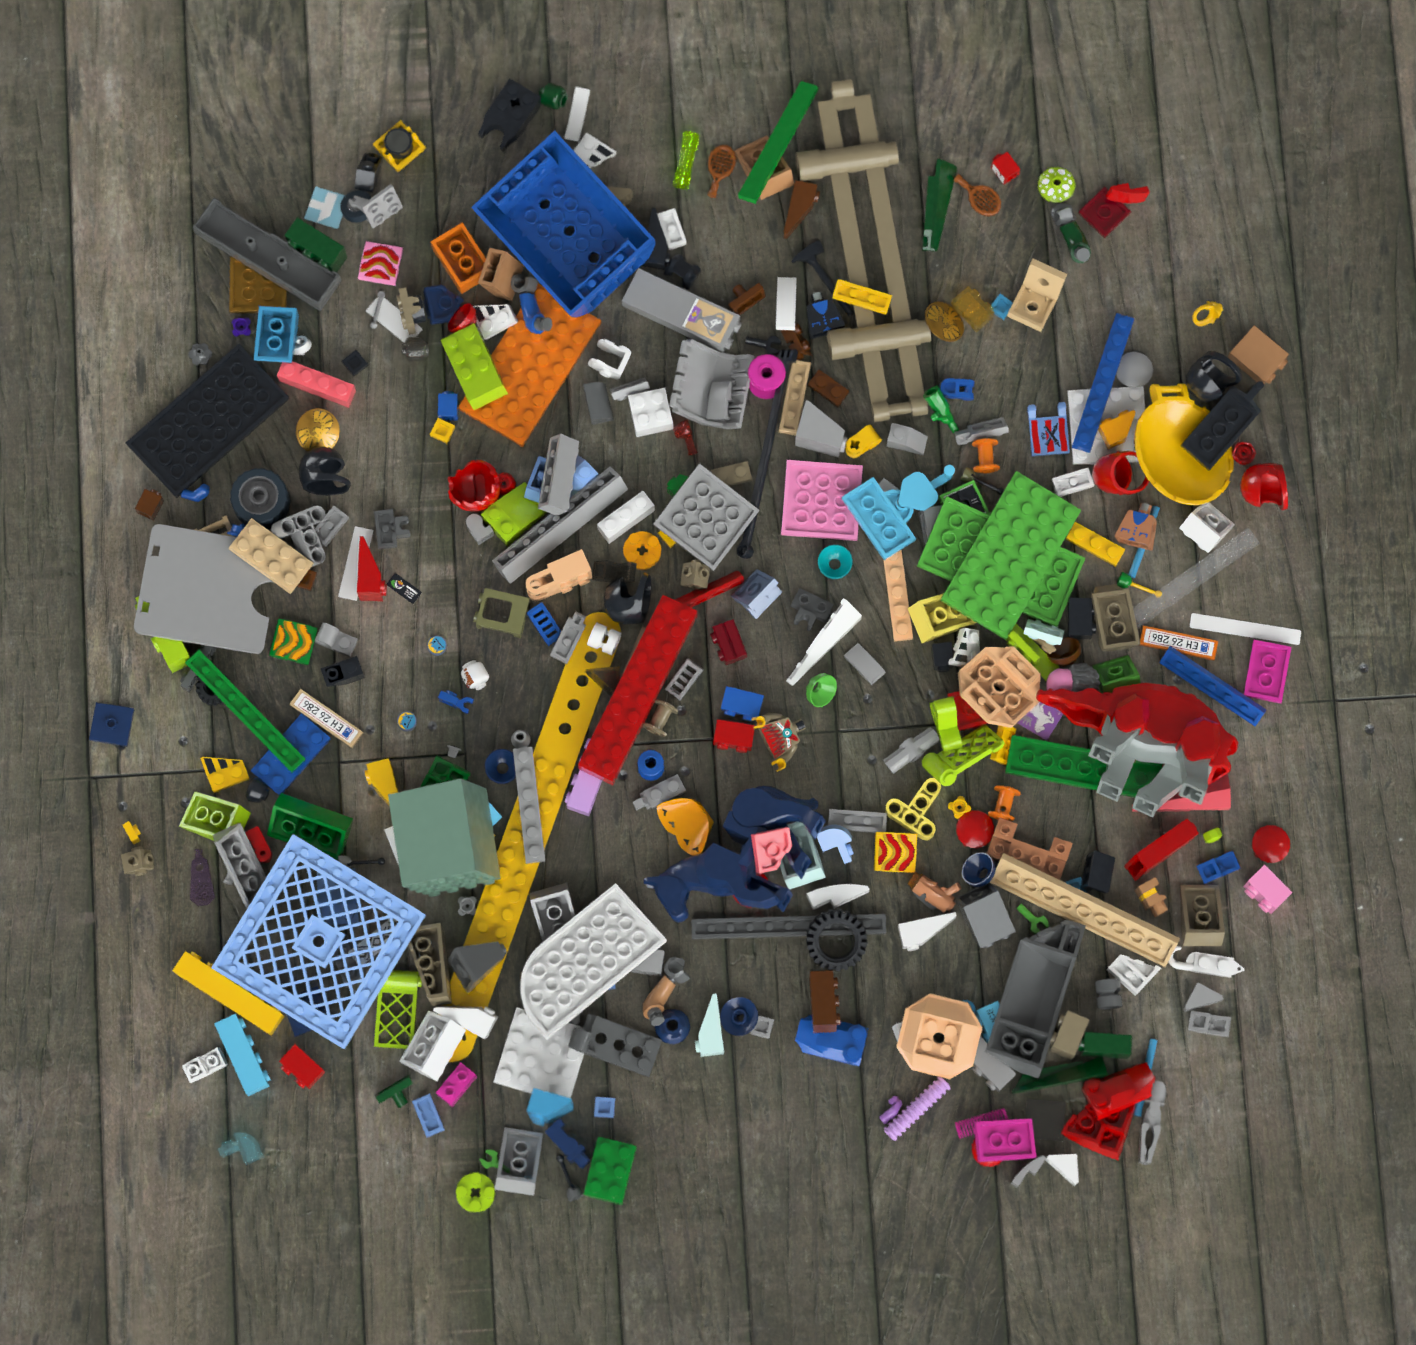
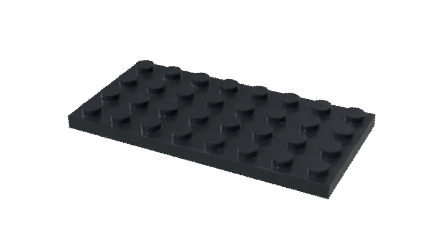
[126,344,290,498]

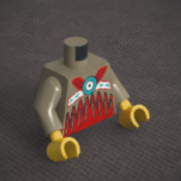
[751,712,806,772]

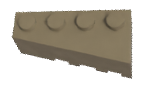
[408,923,452,1006]

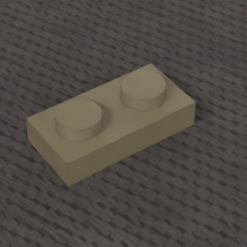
[711,461,752,486]

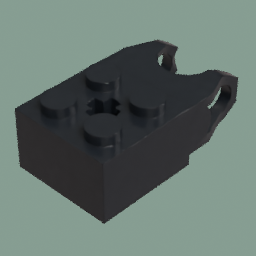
[478,78,542,152]

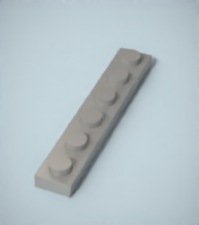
[513,747,545,864]

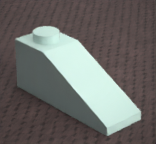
[695,994,724,1057]

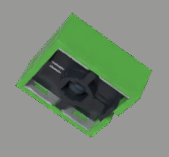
[938,480,990,515]

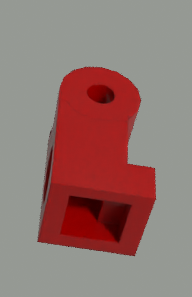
[245,826,273,864]

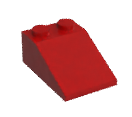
[357,536,387,601]

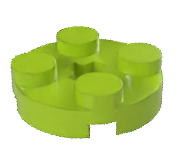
[456,1173,495,1213]

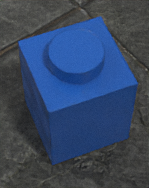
[438,391,458,421]

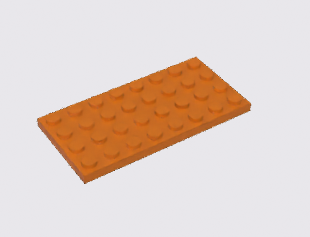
[458,284,602,447]

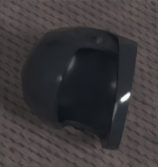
[1186,351,1242,402]
[299,446,351,496]
[604,573,652,625]

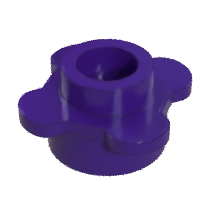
[232,318,251,337]

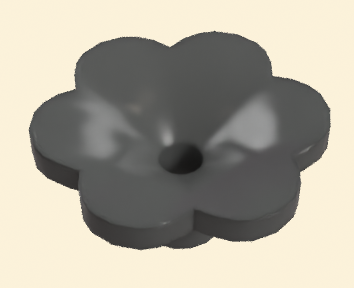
[188,343,212,365]

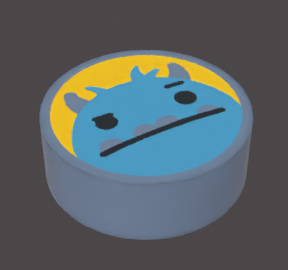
[427,636,447,656]
[397,711,417,732]

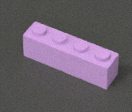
[565,738,602,816]

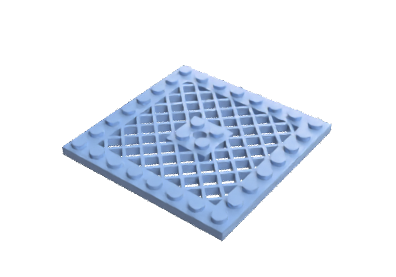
[212,834,426,1049]

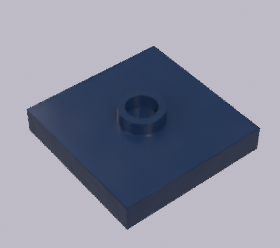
[89,702,135,747]

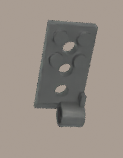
[568,1014,662,1077]

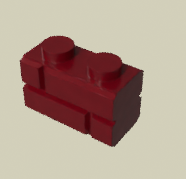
[710,619,747,665]

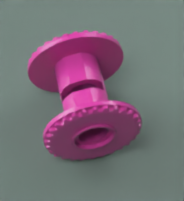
[748,354,786,399]

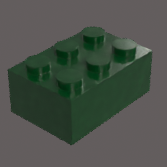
[284,217,347,273]

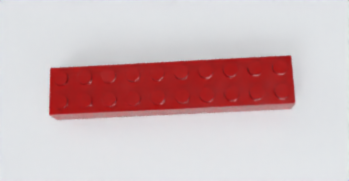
[578,595,698,786]

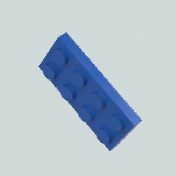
[251,713,331,796]

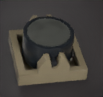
[396,287,426,335]

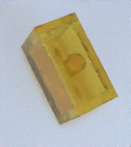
[951,286,994,333]

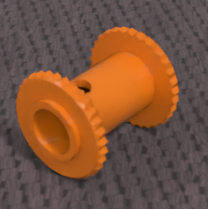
[972,438,1000,473]
[988,785,1021,822]

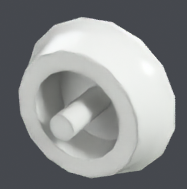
[293,336,312,355]

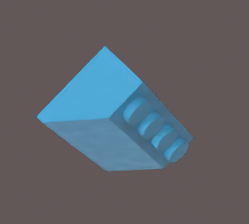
[527,1088,574,1126]

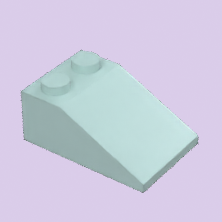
[780,821,826,889]

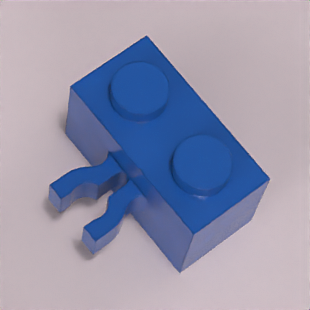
[721,686,764,721]

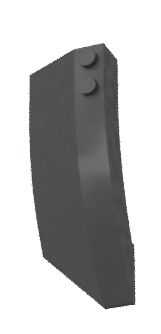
[985,920,1086,1078]

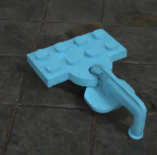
[841,465,955,560]

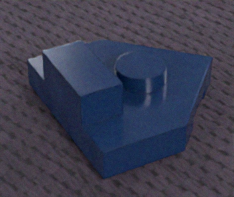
[423,285,464,325]

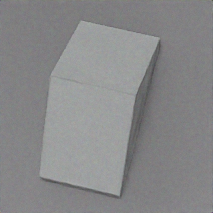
[1183,982,1223,1012]

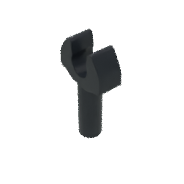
[745,335,781,355]

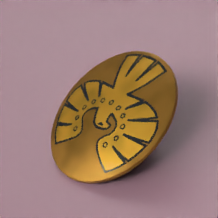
[925,302,964,342]
[296,408,340,452]

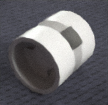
[587,623,622,656]

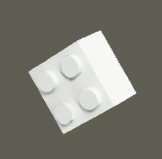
[628,388,673,437]

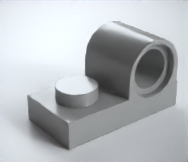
[315,623,358,657]

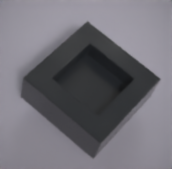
[342,350,368,377]

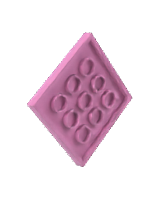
[781,460,863,541]

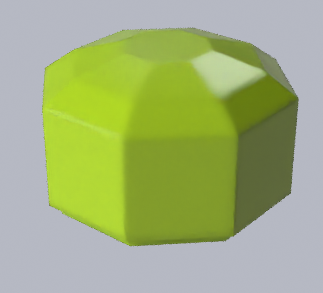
[1202,827,1222,843]

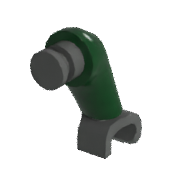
[1050,203,1091,263]

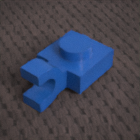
[438,690,474,714]

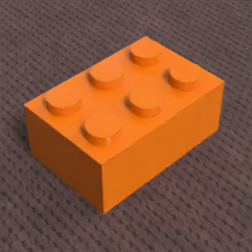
[431,222,486,294]

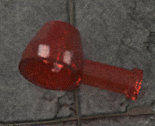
[673,419,698,456]

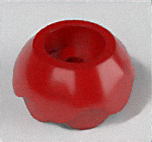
[1232,442,1256,465]
[498,472,516,495]

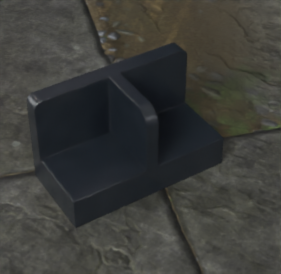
[1080,850,1115,893]

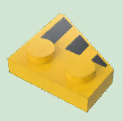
[200,757,250,793]

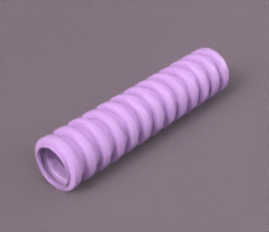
[884,1076,950,1141]

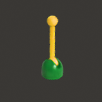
[1117,572,1162,598]

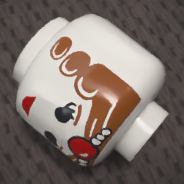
[461,660,489,690]

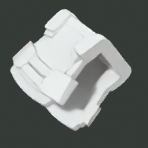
[588,338,631,380]

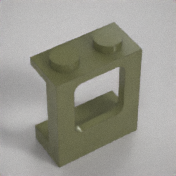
[473,588,530,638]

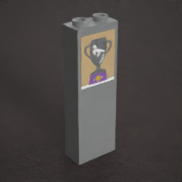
[622,268,742,353]

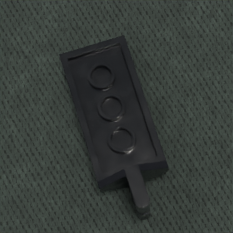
[1180,381,1264,471]

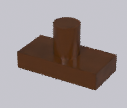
[729,283,766,315]

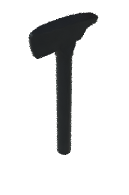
[791,240,854,317]

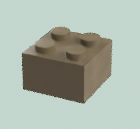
[1050,1011,1089,1060]

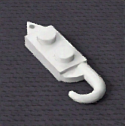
[1168,946,1245,978]

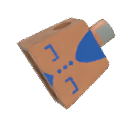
[1115,503,1157,551]

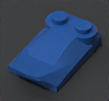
[795,1014,868,1067]

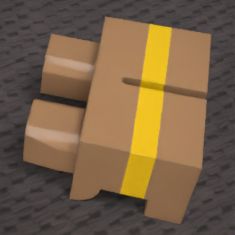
[1134,877,1168,918]

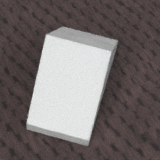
[1045,1154,1079,1186]

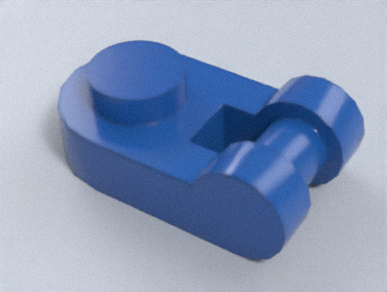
[940,378,975,401]

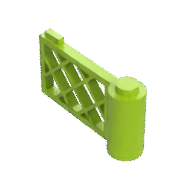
[922,725,1005,786]
[374,970,422,1049]

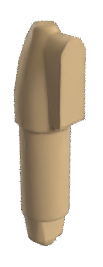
[1032,638,1056,654]

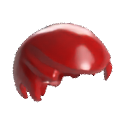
[447,460,500,511]

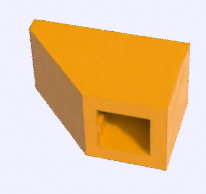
[1098,410,1135,450]

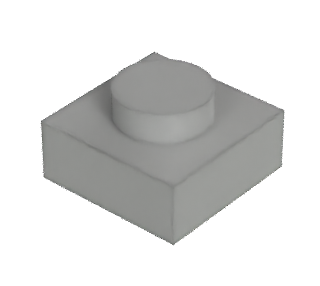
[750,1015,774,1039]

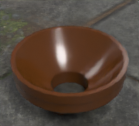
[1046,637,1081,667]

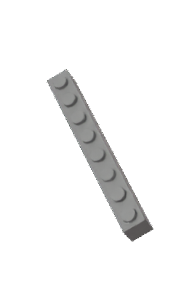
[492,466,628,584]

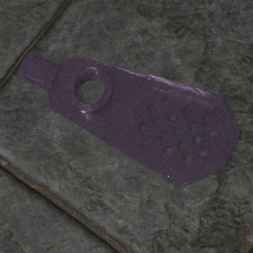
[190,849,215,906]

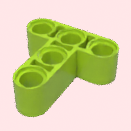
[930,696,963,752]

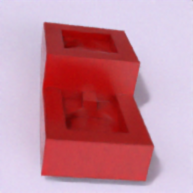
[1106,183,1150,203]

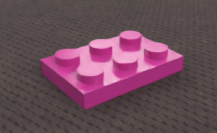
[1243,640,1292,704]
[974,1118,1036,1162]

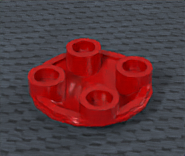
[956,810,994,848]
[1252,825,1290,863]

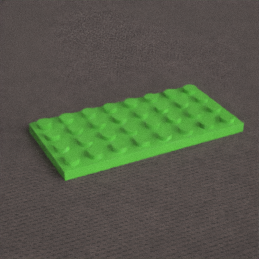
[940,471,1081,640]
[917,496,1085,627]

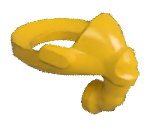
[1192,301,1223,326]

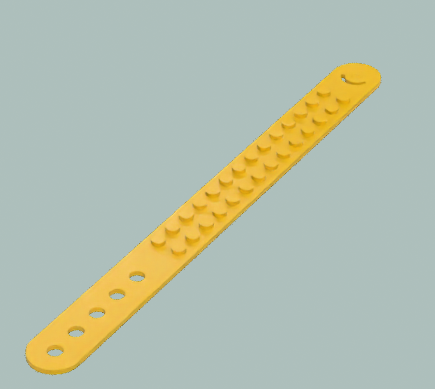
[438,612,621,1062]

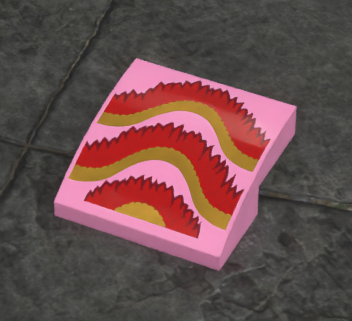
[358,241,403,286]

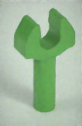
[1016,903,1049,935]
[480,1150,510,1173]

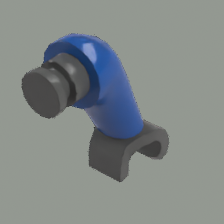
[511,274,552,334]

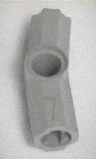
[883,727,940,774]

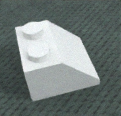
[1180,502,1235,553]

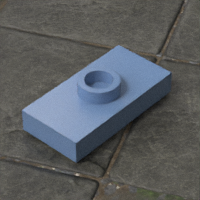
[412,1094,445,1138]

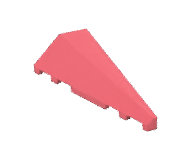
[1132,774,1231,812]

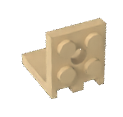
[1007,259,1067,332]

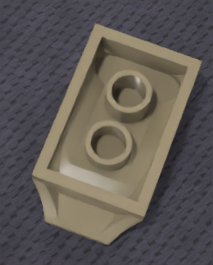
[1091,584,1140,652]

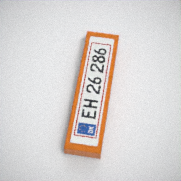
[1140,625,1218,661]

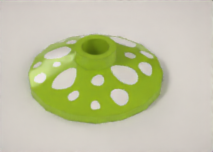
[1038,167,1075,203]

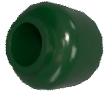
[539,83,568,110]

